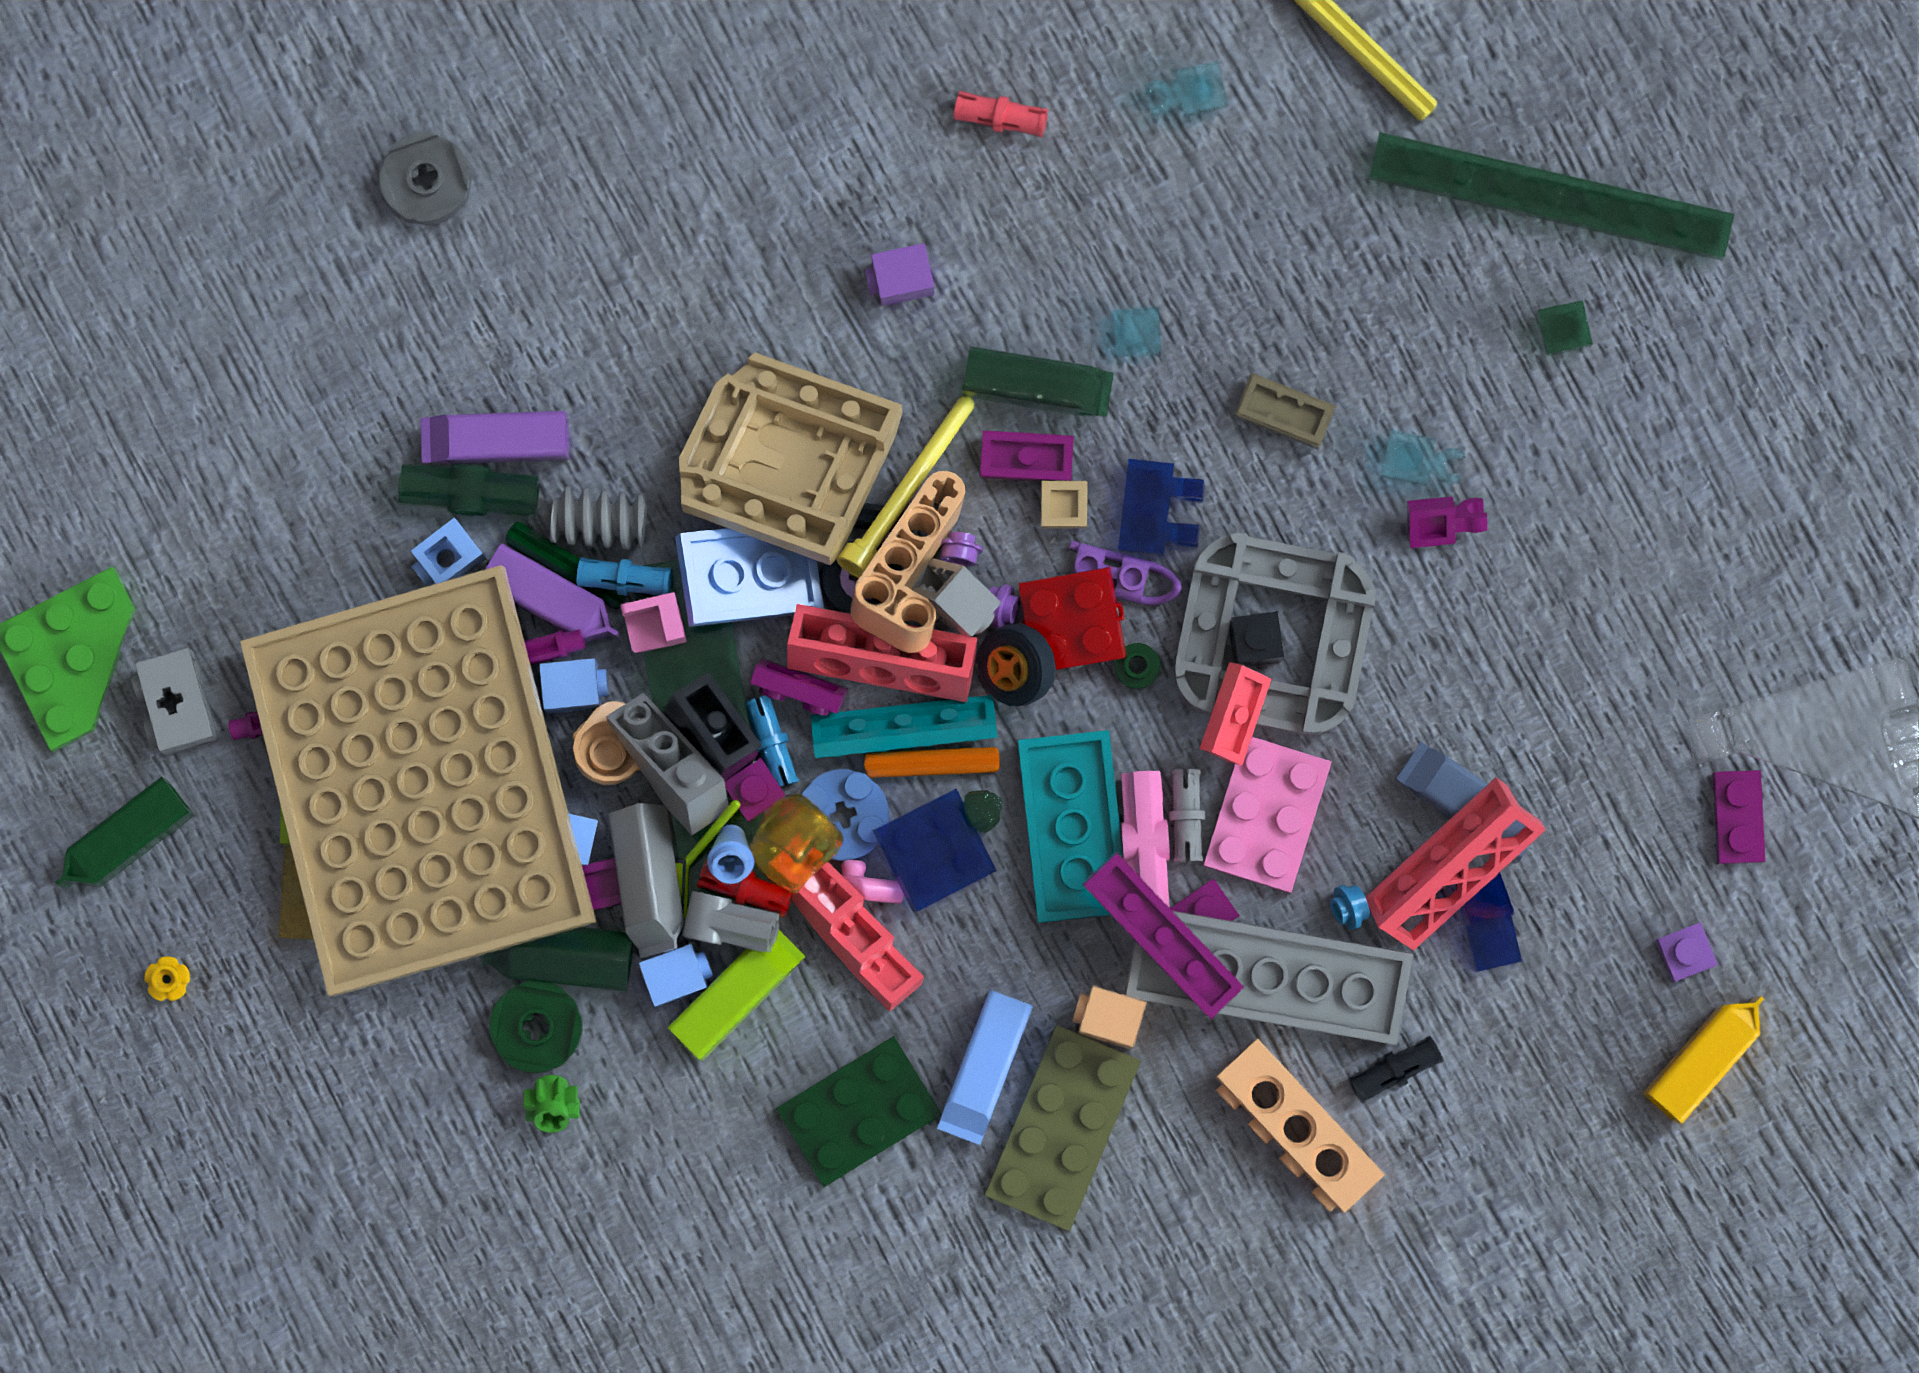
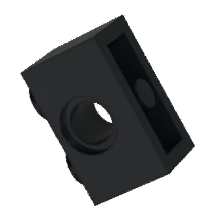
[662,672,762,781]

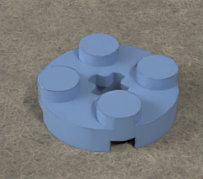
[797,769,889,862]

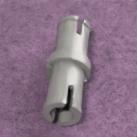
[1169,769,1205,863]

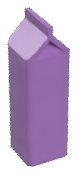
[421,411,570,464]
[485,543,621,643]

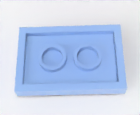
[675,528,824,627]

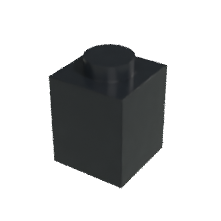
[1230,611,1284,667]

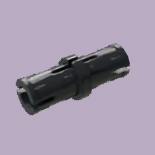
[1348,1035,1443,1104]

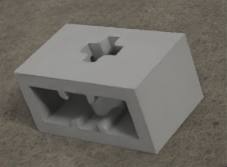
[911,558,1002,637]
[132,648,219,755]

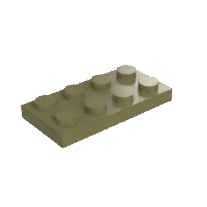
[985,1025,1141,1232]

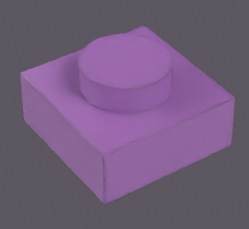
[1656,922,1718,982]

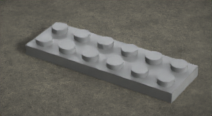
[1124,910,1413,1045]

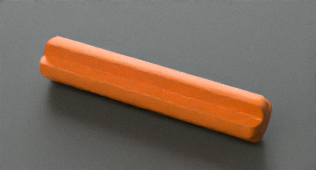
[864,747,1000,778]

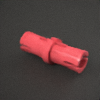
[954,91,1048,138]

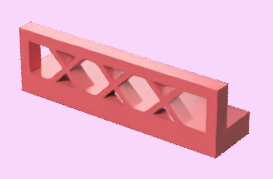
[1366,777,1546,951]

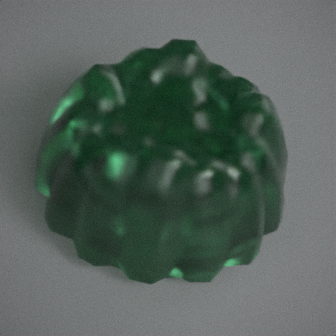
[964,790,1003,833]

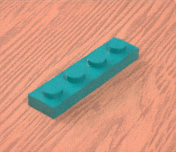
[811,695,998,758]

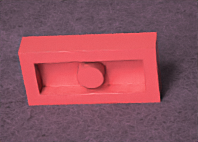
[1199,662,1272,765]

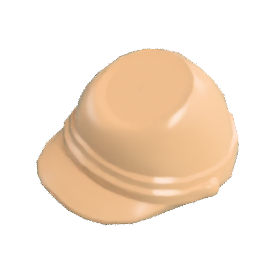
[572,701,640,785]

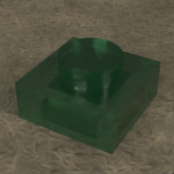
[1536,300,1593,357]

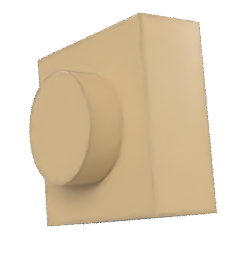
[1041,481,1087,529]

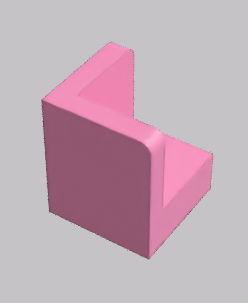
[620,592,687,653]

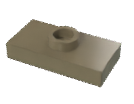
[1234,372,1336,450]

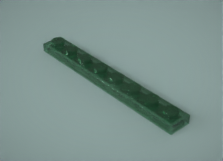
[1368,132,1734,261]

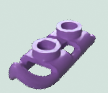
[1069,541,1182,606]

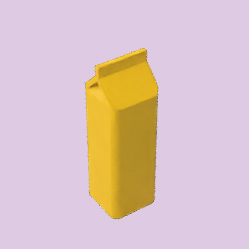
[1642,996,1764,1124]

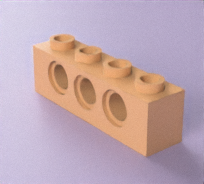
[1215,1038,1385,1213]

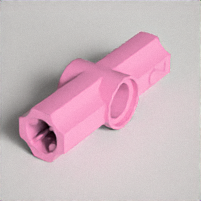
[1121,771,1170,908]

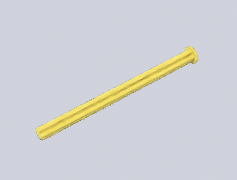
[1294,0,1437,121]

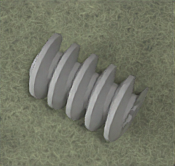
[550,486,647,551]

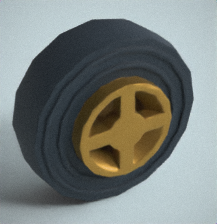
[977,624,1056,706]

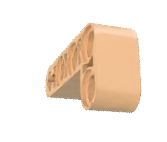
[851,471,965,653]

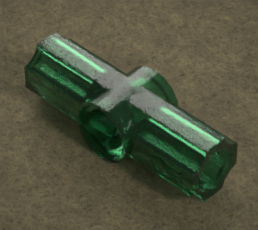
[398,464,540,517]

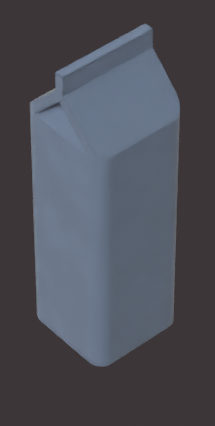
[1395,741,1545,864]

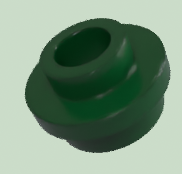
[1114,643,1160,689]

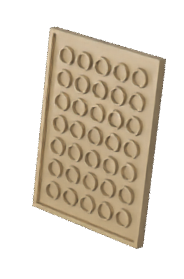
[240,565,596,997]

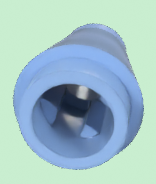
[707,825,754,884]

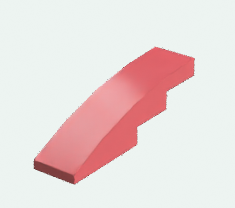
[767,836,924,1012]

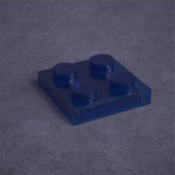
[873,789,997,912]

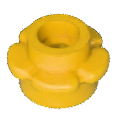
[144,956,190,1001]

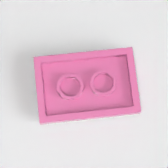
[1203,737,1332,894]

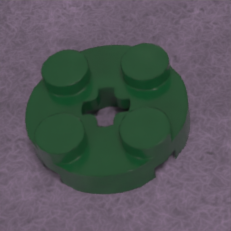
[489,980,583,1073]

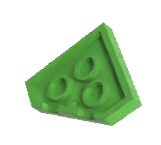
[0,566,136,752]

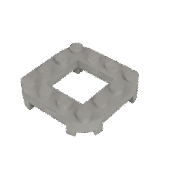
[1174,533,1376,735]

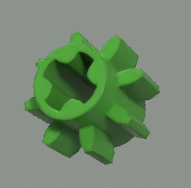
[523,1075,580,1133]

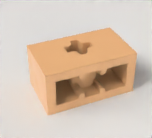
[1072,986,1147,1050]

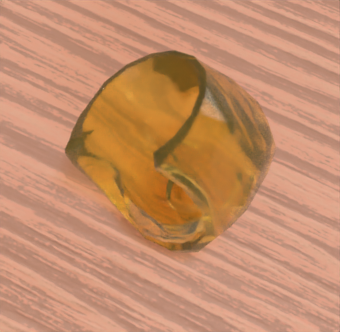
[750,792,844,894]

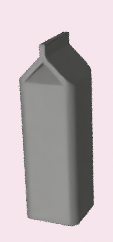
[608,803,684,959]

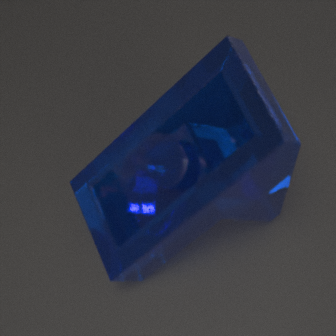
[1455,872,1522,972]

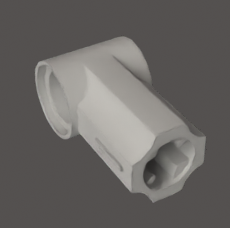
[682,891,779,953]

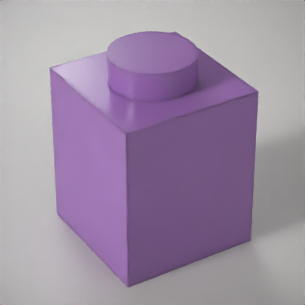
[865,243,935,306]

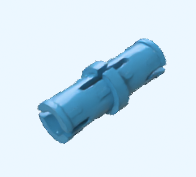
[577,557,673,596]
[743,695,799,788]

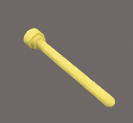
[836,396,974,579]

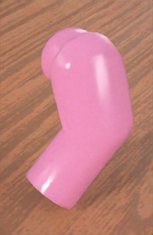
[841,860,904,904]

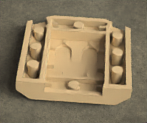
[679,353,902,565]

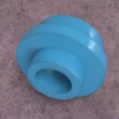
[1330,885,1370,930]

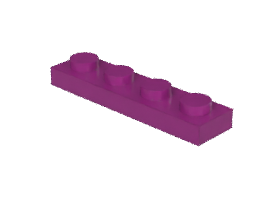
[1082,852,1244,1019]

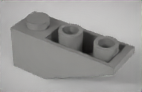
[606,693,728,835]

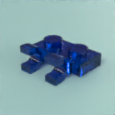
[1118,459,1205,556]

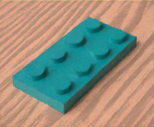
[1018,730,1123,923]

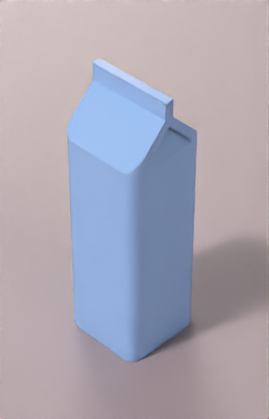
[937,990,1033,1145]

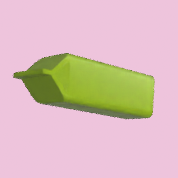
[667,930,806,1061]

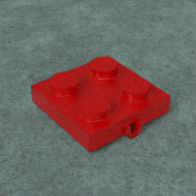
[1018,566,1127,670]

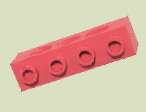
[787,604,977,703]

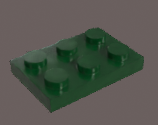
[776,1036,942,1187]

